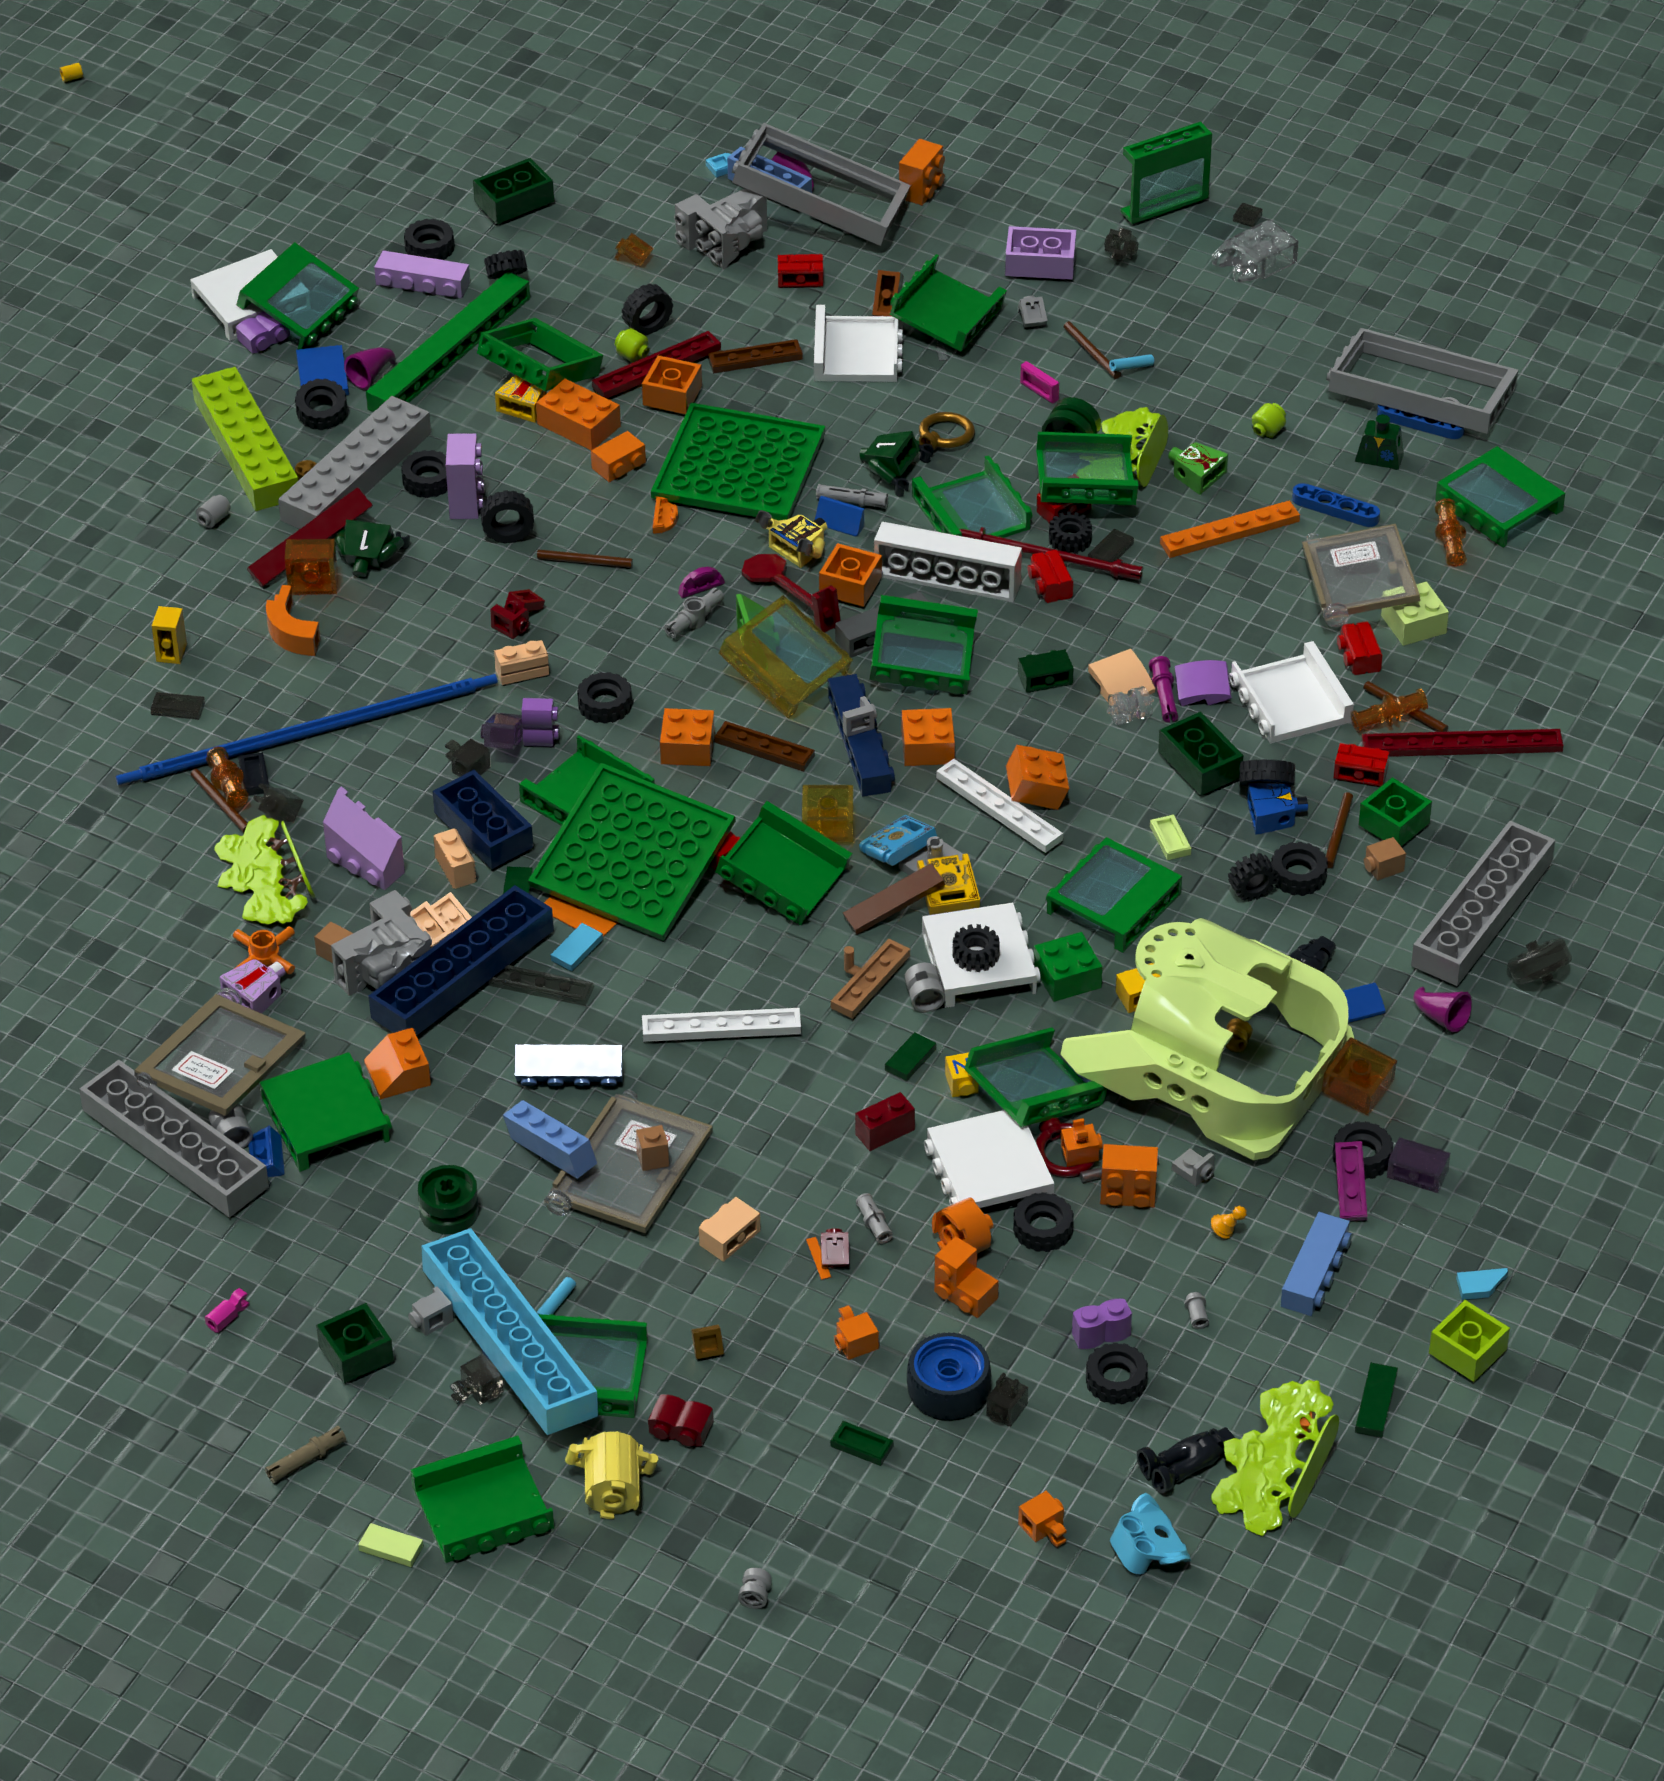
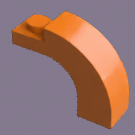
[266,585,320,656]

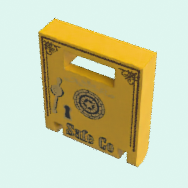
[917,853,980,915]

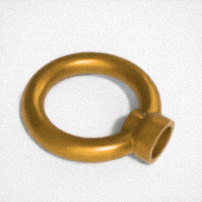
[919,412,975,450]

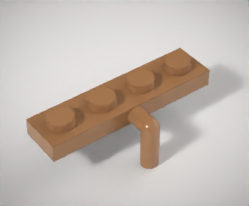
[831,939,910,1019]

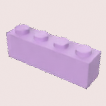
[374,251,470,299]

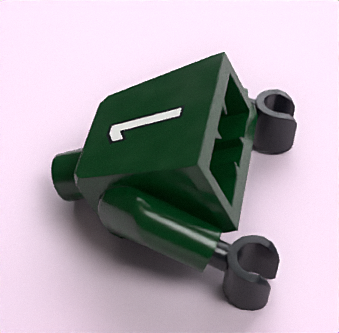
[859,431,934,497]
[335,519,410,578]

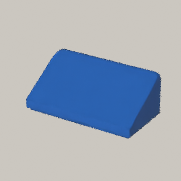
[815,496,864,536]
[1343,983,1386,1023]
[248,1125,285,1177]

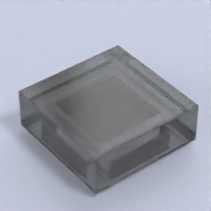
[1233,203,1263,227]

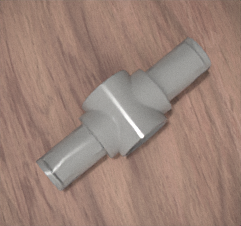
[664,588,724,638]

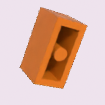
[591,431,646,482]

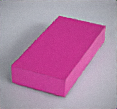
[1020,361,1059,404]

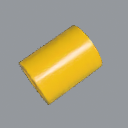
[59,63,83,82]

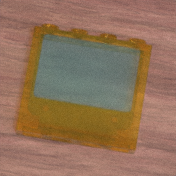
[719,595,853,719]

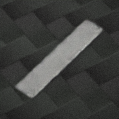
[935,339,948,361]

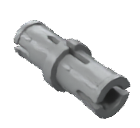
[856,1193,893,1244]

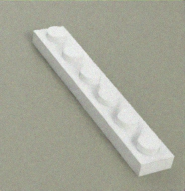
[936,759,1063,853]
[642,1008,801,1042]

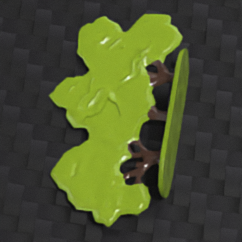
[214,815,316,925]

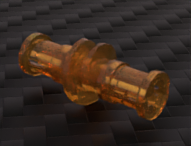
[1435,499,1467,566]
[1351,688,1428,733]
[206,746,248,808]

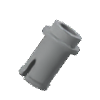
[1184,1292,1209,1329]

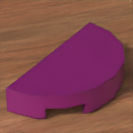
[678,566,725,598]

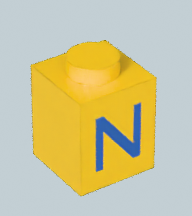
[945,1053,979,1097]

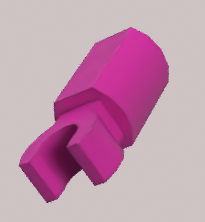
[205,1288,249,1333]

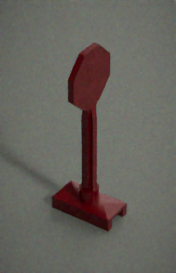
[742,554,841,639]

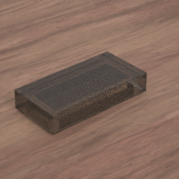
[1088,529,1134,562]
[150,692,205,720]

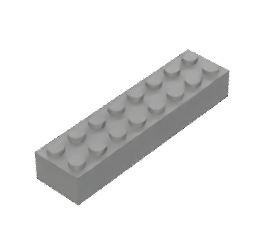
[278,396,431,529]
[1411,821,1555,986]
[79,1060,269,1218]

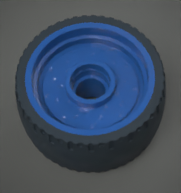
[907,1332,991,1420]

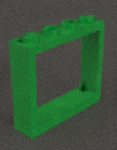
[477,318,603,391]

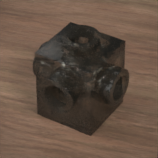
[1104,228,1139,262]

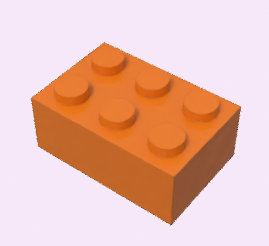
[536,379,621,450]

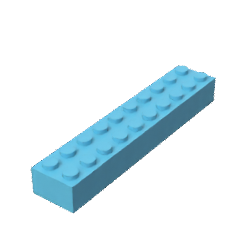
[421,1228,598,1435]

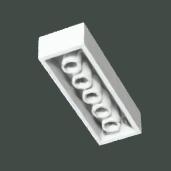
[874,522,1022,602]

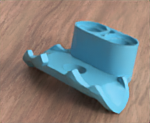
[1110,1493,1191,1574]

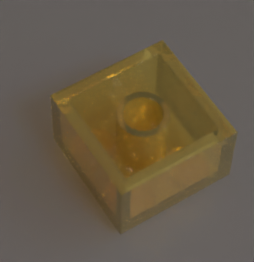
[802,785,853,842]

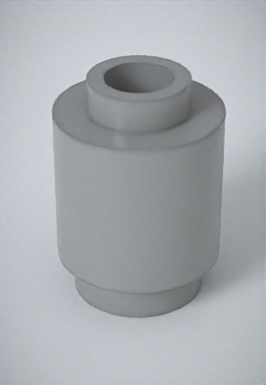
[196,495,231,528]

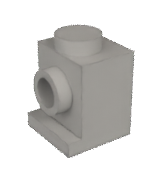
[408,1286,454,1336]

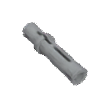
[816,484,888,508]

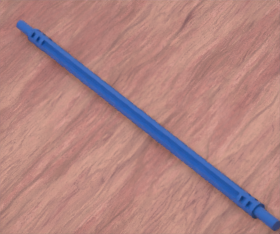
[115,674,498,785]

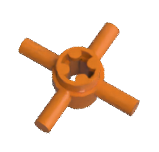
[233,926,295,974]

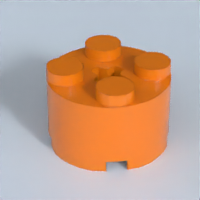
[932,1197,993,1253]

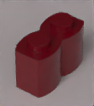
[648,1394,714,1446]

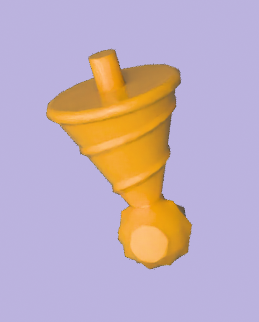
[1211,1206,1247,1239]

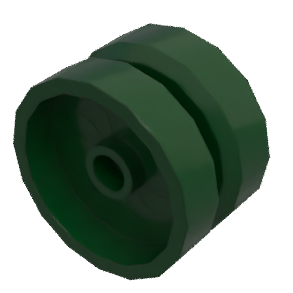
[1042,397,1101,458]
[418,1165,479,1234]

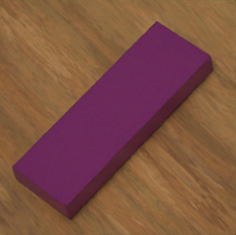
[1335,1141,1367,1221]

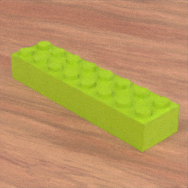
[192,367,298,511]

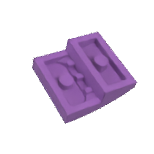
[1175,660,1232,706]

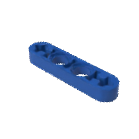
[1377,404,1465,439]
[1292,483,1380,527]

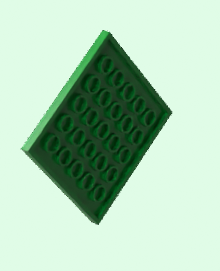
[651,403,826,521]
[528,763,736,941]

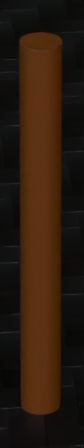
[1064,321,1121,379]
[537,549,633,568]
[1363,681,1448,732]
[191,769,248,833]
[1325,792,1353,869]

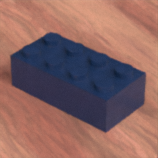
[432,770,533,869]

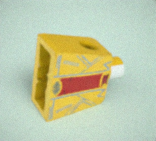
[495,375,547,423]

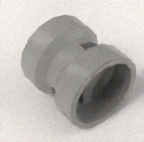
[738,1568,772,1609]

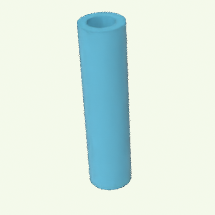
[1109,354,1154,371]
[536,1277,576,1315]

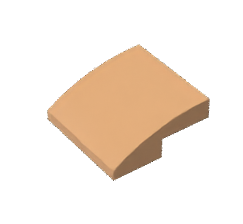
[1088,649,1155,708]
[410,892,472,948]

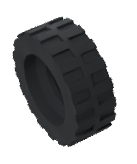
[404,219,454,260]
[622,283,673,335]
[295,378,347,430]
[401,450,448,498]
[481,490,534,543]
[577,672,632,724]
[1239,759,1295,787]
[1271,842,1328,896]
[1332,1121,1393,1180]
[1013,1192,1074,1252]
[1086,1343,1148,1405]

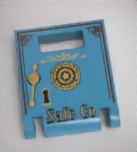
[859,815,937,866]

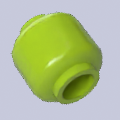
[614,328,650,362]
[1252,403,1286,438]

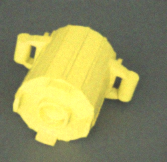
[565,1431,658,1519]

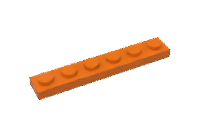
[1160,500,1300,558]

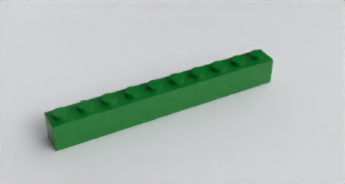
[366,272,530,412]

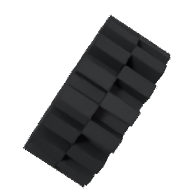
[484,250,528,279]
[1049,512,1092,554]
[1228,853,1279,901]
[952,924,1000,972]

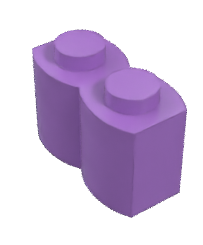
[236,311,291,353]
[522,698,560,747]
[1072,1299,1132,1349]

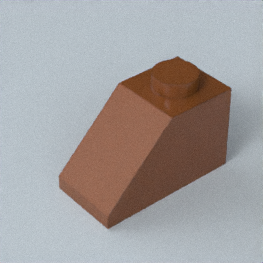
[872,270,904,317]

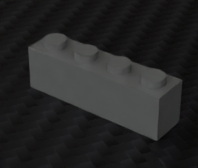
[835,591,929,658]

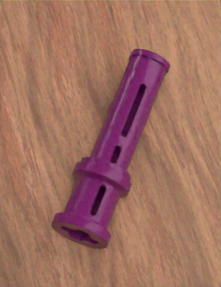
[1149,656,1178,723]

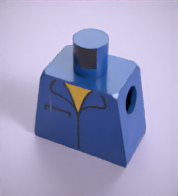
[1247,783,1308,835]

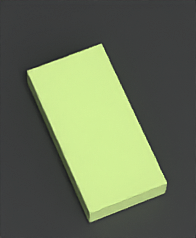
[1150,815,1192,860]
[358,1523,423,1567]

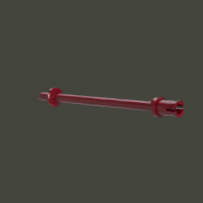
[959,527,1143,582]

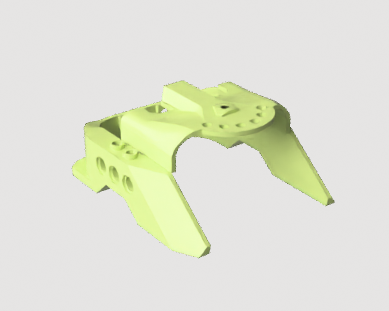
[1060,918,1354,1160]

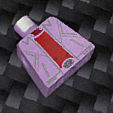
[219,959,285,1014]

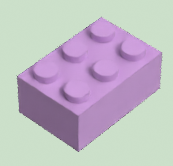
[1005,226,1076,280]
[446,433,484,519]

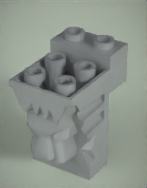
[674,188,767,269]
[331,890,432,996]

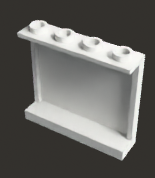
[190,249,311,341]
[814,305,903,382]
[1229,641,1354,744]
[922,903,1040,1008]
[924,1110,1054,1208]

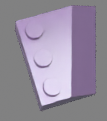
[323,786,405,890]

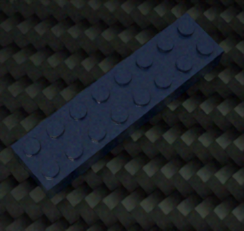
[368,885,554,1036]

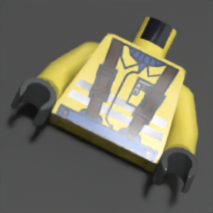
[755,510,827,568]

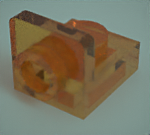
[614,233,654,266]

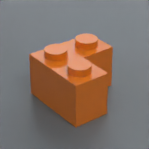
[934,1236,999,1318]

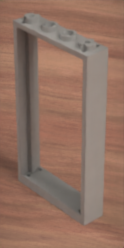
[732,123,911,246]

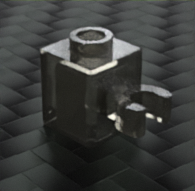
[445,739,491,777]
[253,784,304,823]
[450,1353,503,1405]
[986,1373,1028,1427]

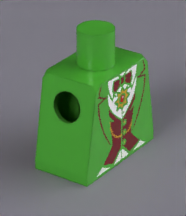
[1168,442,1228,495]

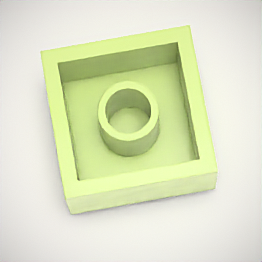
[1381,581,1449,646]

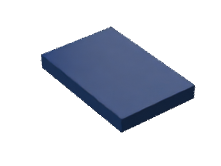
[296,345,349,398]

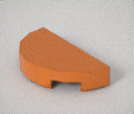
[653,496,678,534]

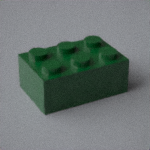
[473,158,554,224]
[1158,712,1244,795]

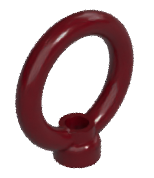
[1036,1118,1096,1177]

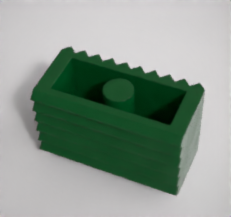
[1018,649,1074,693]

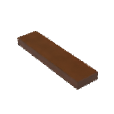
[708,339,803,374]
[714,721,815,772]
[843,863,945,935]

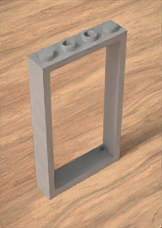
[1327,328,1519,434]

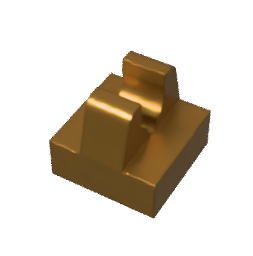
[691,1325,724,1359]

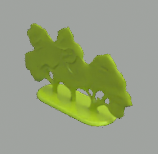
[1075,407,1168,487]
[1211,1379,1339,1536]

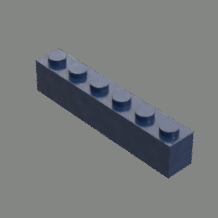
[828,674,895,797]

